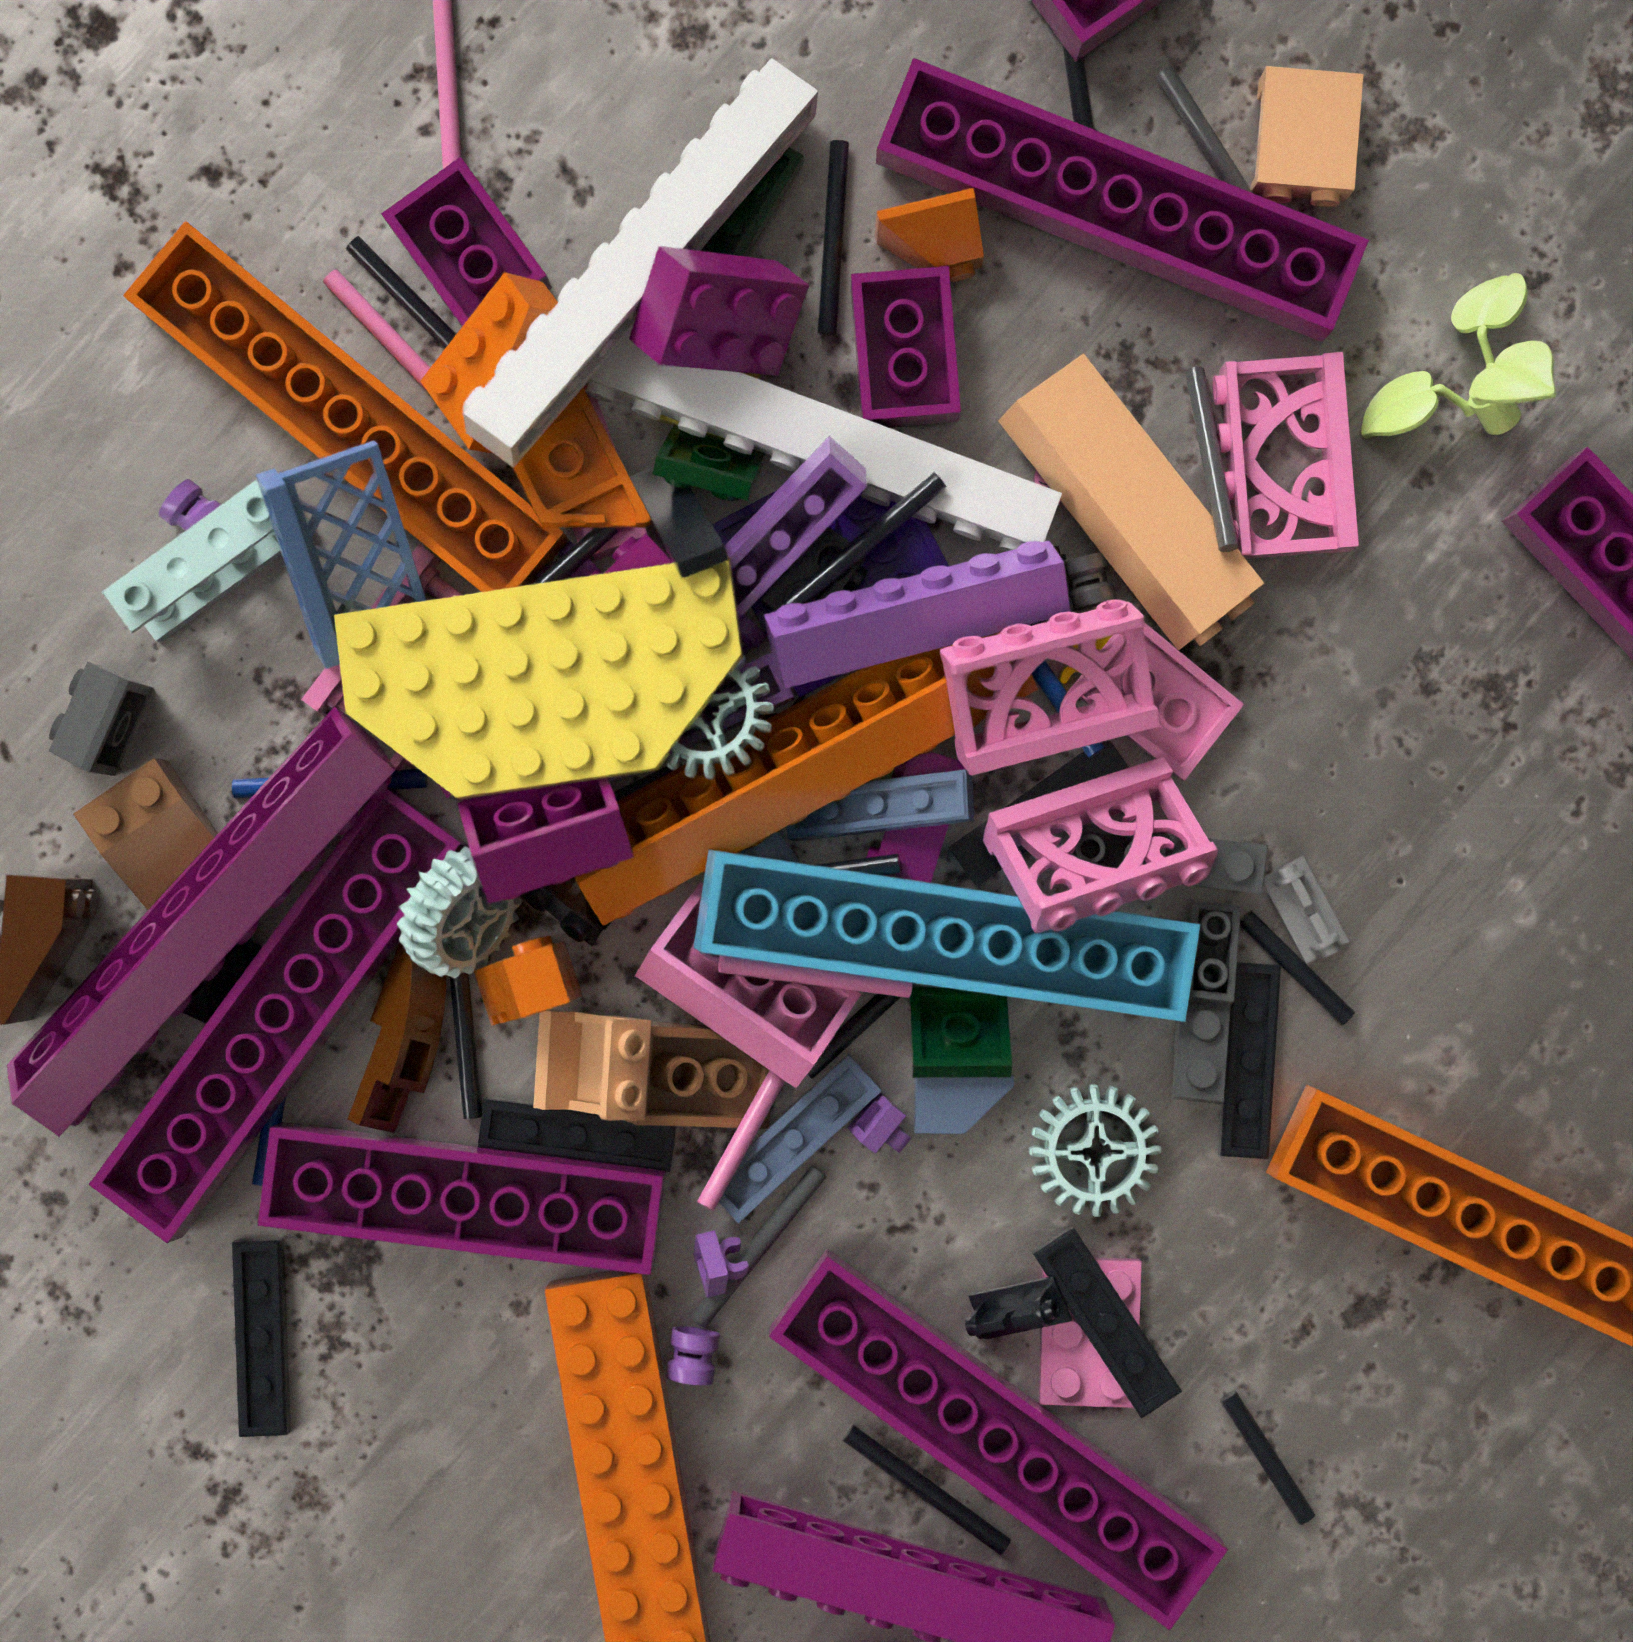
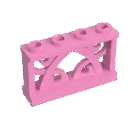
[1212,352,1359,559]
[940,600,1160,776]
[983,756,1218,934]

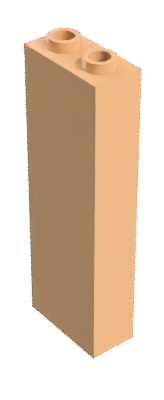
[998,353,1264,650]

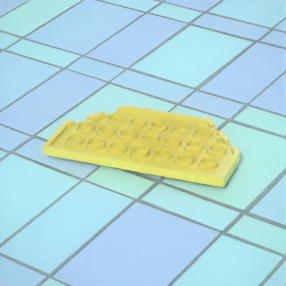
[334,555,743,799]

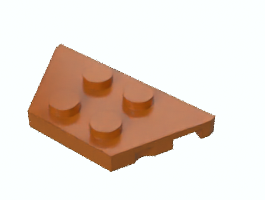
[512,388,652,528]

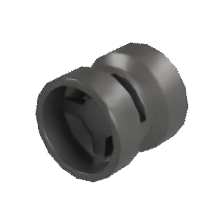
[1064,552,1117,611]

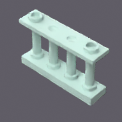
[102,480,309,643]

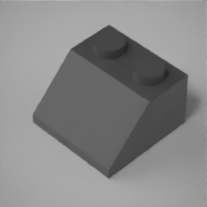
[49,661,153,776]

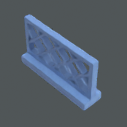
[255,440,426,669]

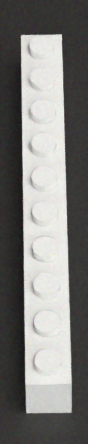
[463,58,818,468]
[585,332,1062,552]

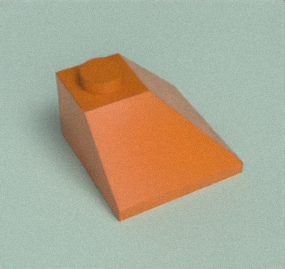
[875,188,984,282]

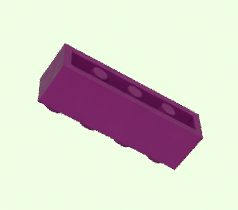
[866,751,966,883]

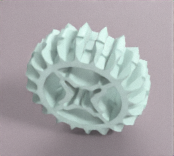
[667,655,774,780]
[396,846,522,978]
[1029,1084,1162,1217]

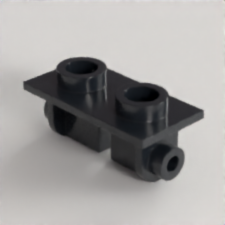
[522,877,613,947]
[182,936,263,1024]
[965,1275,1072,1340]

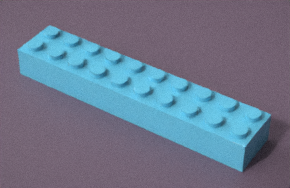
[693,849,1200,1022]

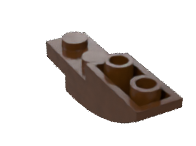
[347,942,446,1133]

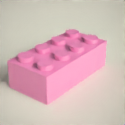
[635,882,861,1088]

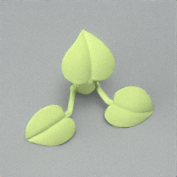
[1361,273,1556,440]

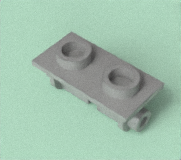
[1264,856,1349,964]

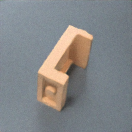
[1251,66,1364,207]
[533,1010,651,1120]

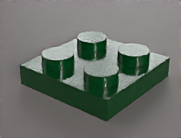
[652,424,765,501]
[909,987,1012,1078]

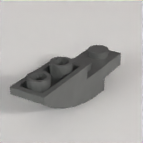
[1069,824,1268,894]
[1172,901,1241,1104]

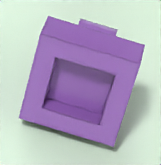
[848,1093,912,1154]
[693,1230,749,1298]

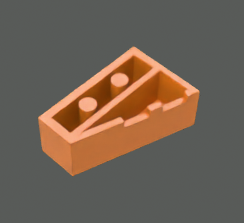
[420,272,558,454]
[474,935,583,1026]

